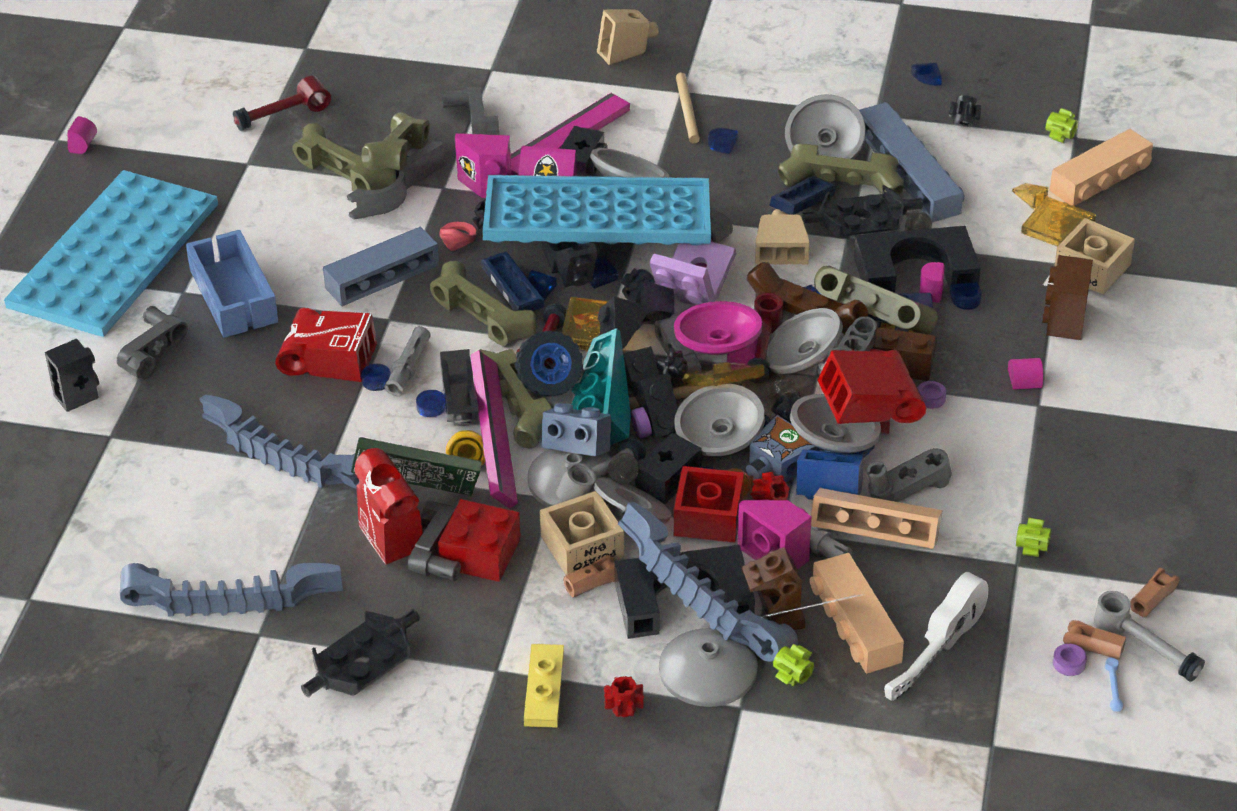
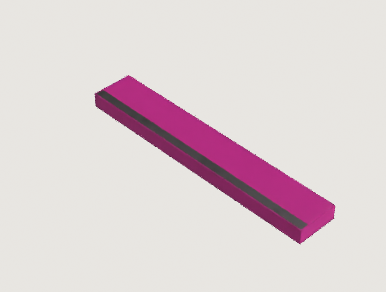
[511,93,630,175]
[471,350,518,508]

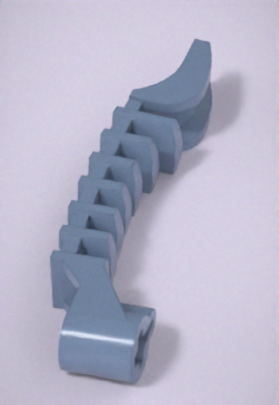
[200,394,360,489]
[618,502,798,662]
[120,563,343,617]

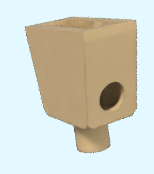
[597,9,658,65]
[755,209,809,265]

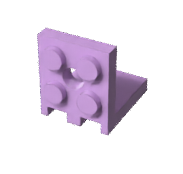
[650,242,737,305]

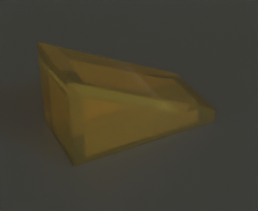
[1012,183,1049,209]

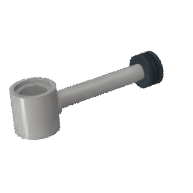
[556,438,646,502]
[1094,591,1205,682]

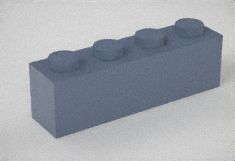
[323,226,439,306]

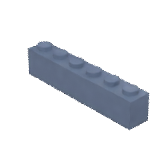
[859,102,964,222]

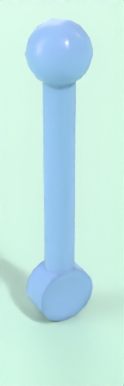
[1105,658,1123,712]

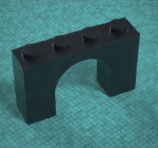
[854,226,981,293]
[614,544,755,639]

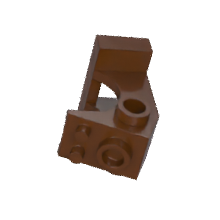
[742,547,805,630]

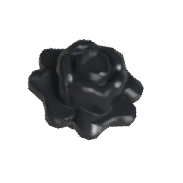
[657,350,688,384]

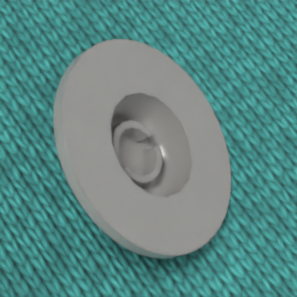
[593,478,671,523]

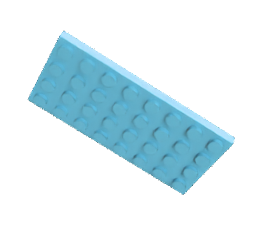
[4,170,218,337]
[483,175,711,245]

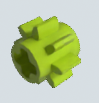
[1045,108,1079,143]
[1016,518,1051,557]
[773,644,814,686]

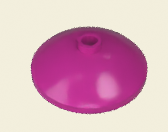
[674,301,762,355]

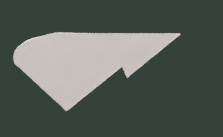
[760,594,865,617]

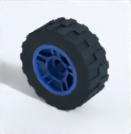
[515,330,584,397]

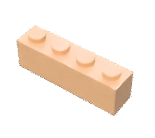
[1050,129,1153,207]
[811,488,943,549]
[810,552,904,674]

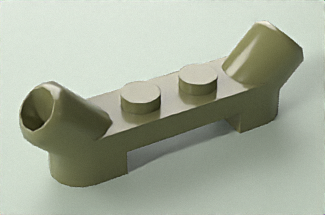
[362,112,430,171]
[293,123,396,191]
[778,144,905,195]
[430,261,536,346]
[814,265,938,335]
[471,349,552,448]

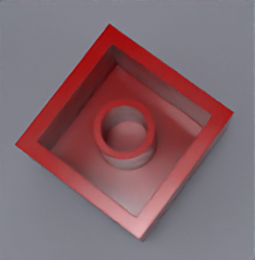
[673,466,744,543]
[438,499,521,582]

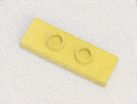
[524,644,564,728]

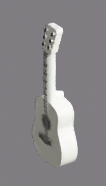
[885,572,988,701]

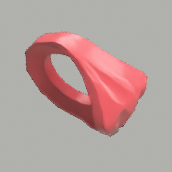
[440,222,476,251]

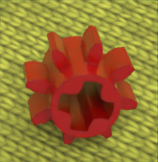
[750,472,790,500]
[604,676,644,717]

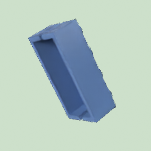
[186,229,278,338]

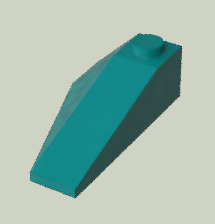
[571,328,631,445]

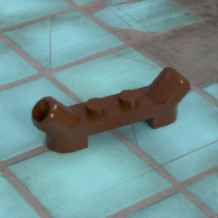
[746,262,869,335]

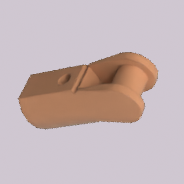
[563,555,615,598]
[1130,568,1179,618]
[1063,620,1126,660]

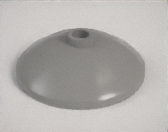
[785,94,866,159]
[590,148,669,178]
[766,308,843,374]
[674,384,765,456]
[790,394,881,453]
[528,449,619,507]
[659,628,758,707]

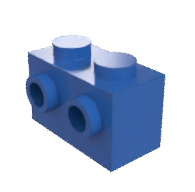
[796,449,864,500]

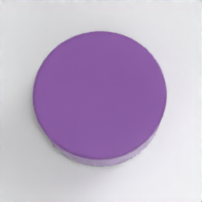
[917,381,947,409]
[631,407,652,439]
[1053,644,1087,676]

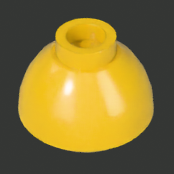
[446,430,485,466]

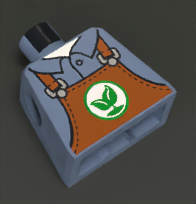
[746,415,820,482]

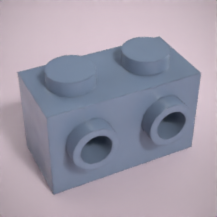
[542,403,611,456]

